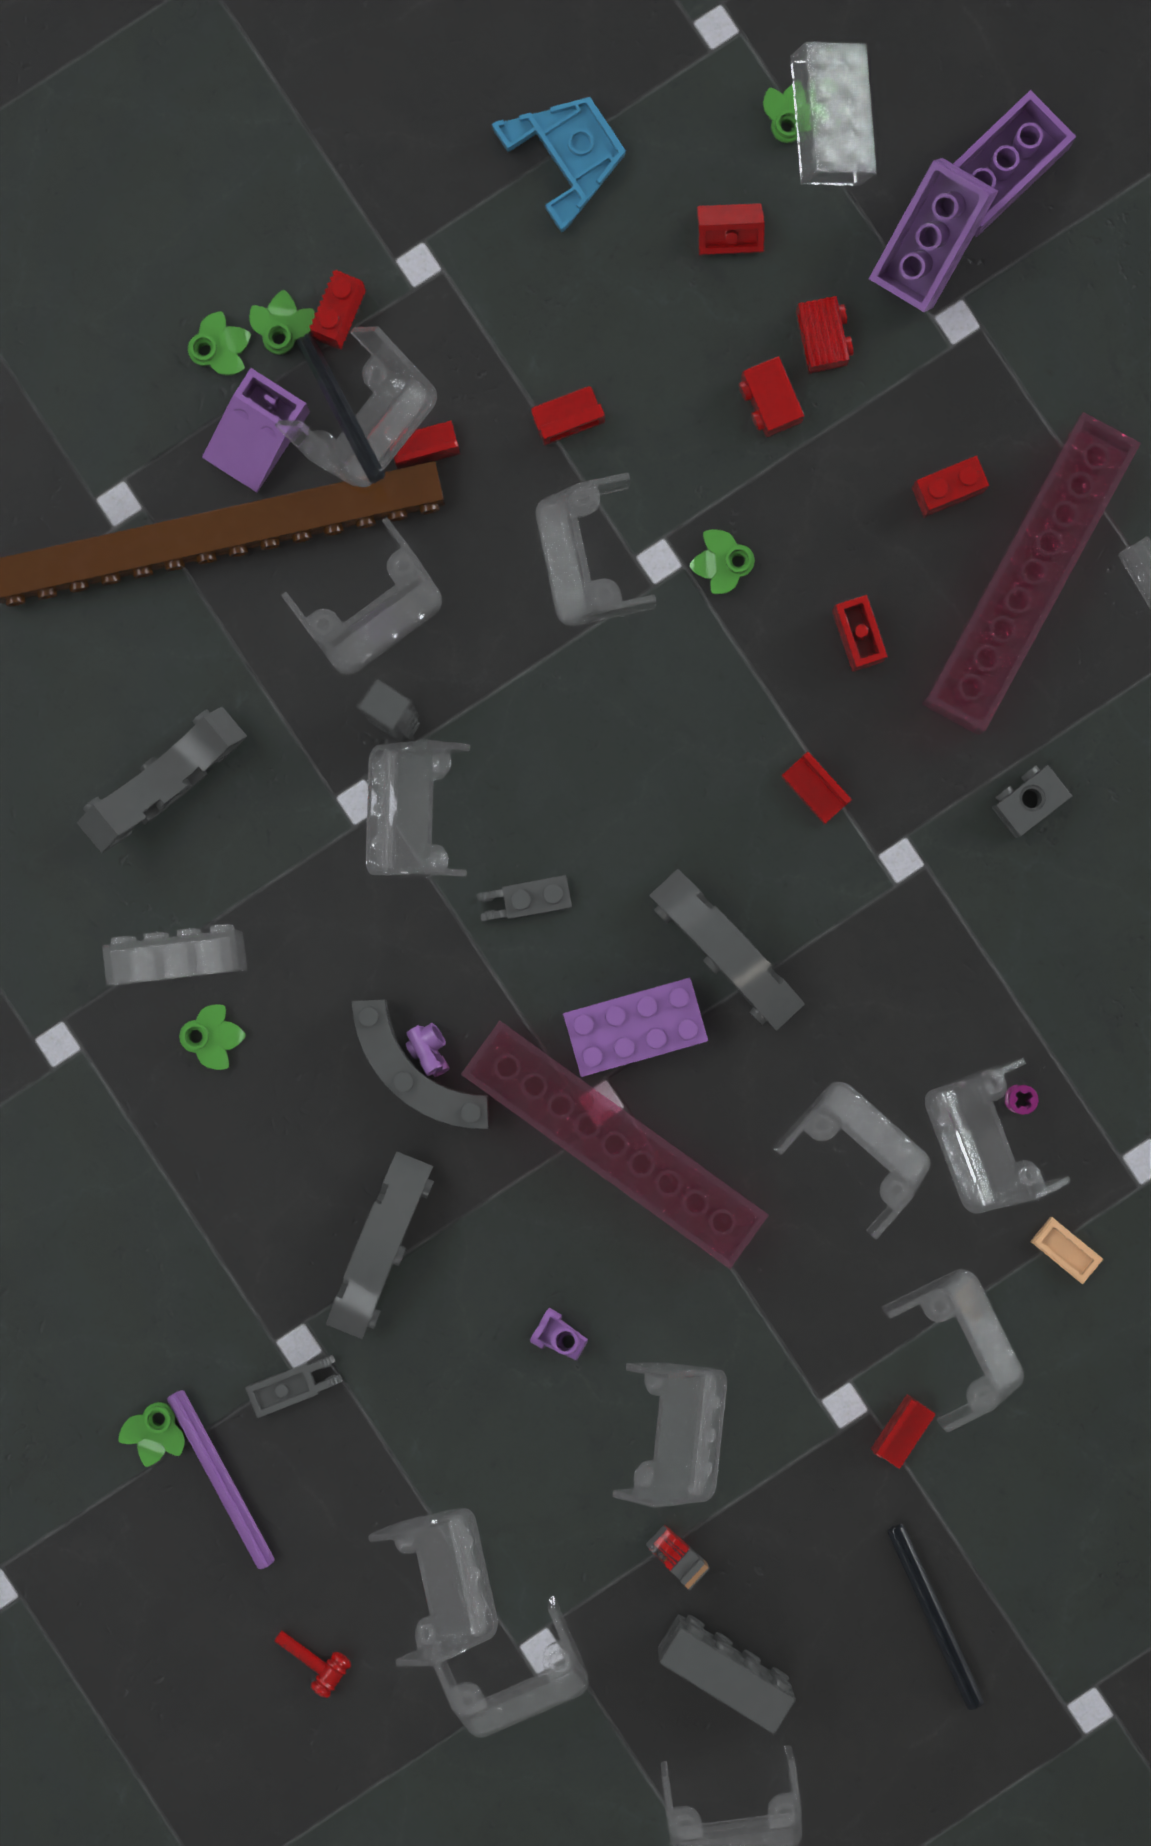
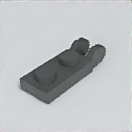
[477,875,572,921]
[245,1355,343,1418]

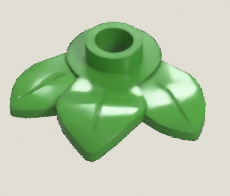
[763,80,828,143]
[250,290,315,355]
[188,311,251,375]
[689,530,755,594]
[179,1004,246,1070]
[119,1402,185,1467]

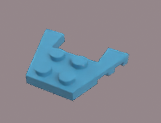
[492,97,626,233]

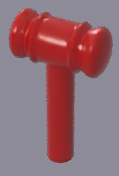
[274,1630,351,1698]

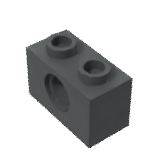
[992,765,1072,838]

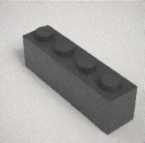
[358,679,420,743]

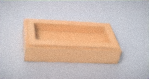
[1030,1217,1103,1284]

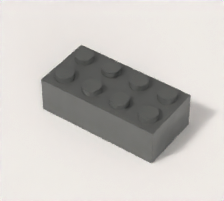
[658,1614,795,1734]

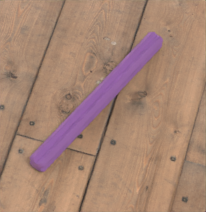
[167,1390,275,1569]

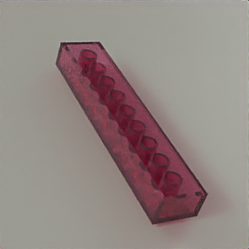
[922,412,1141,735]
[461,1021,769,1269]

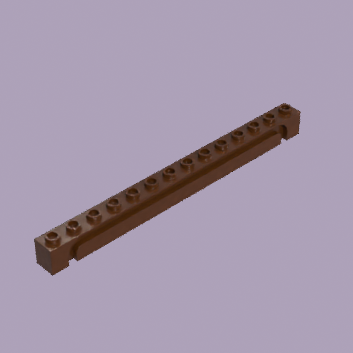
[0,461,445,607]

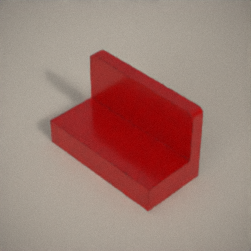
[697,203,765,255]
[531,386,605,446]
[389,421,460,469]
[781,751,852,824]
[871,1394,936,1469]

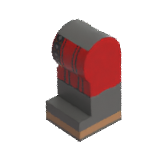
[646,1525,710,1590]

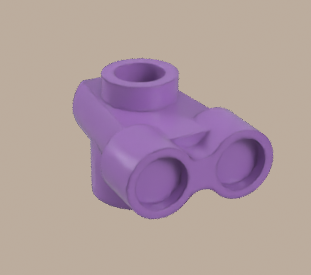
[406,1023,450,1077]
[530,1308,588,1360]

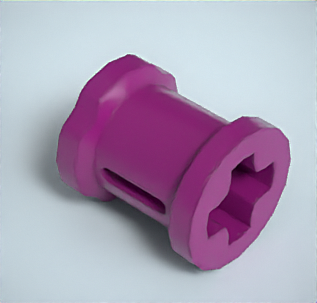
[1004,1085,1039,1115]

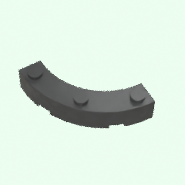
[77,707,247,853]
[649,869,805,1031]
[352,1000,489,1129]
[326,1151,434,1339]

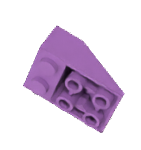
[202,368,310,493]

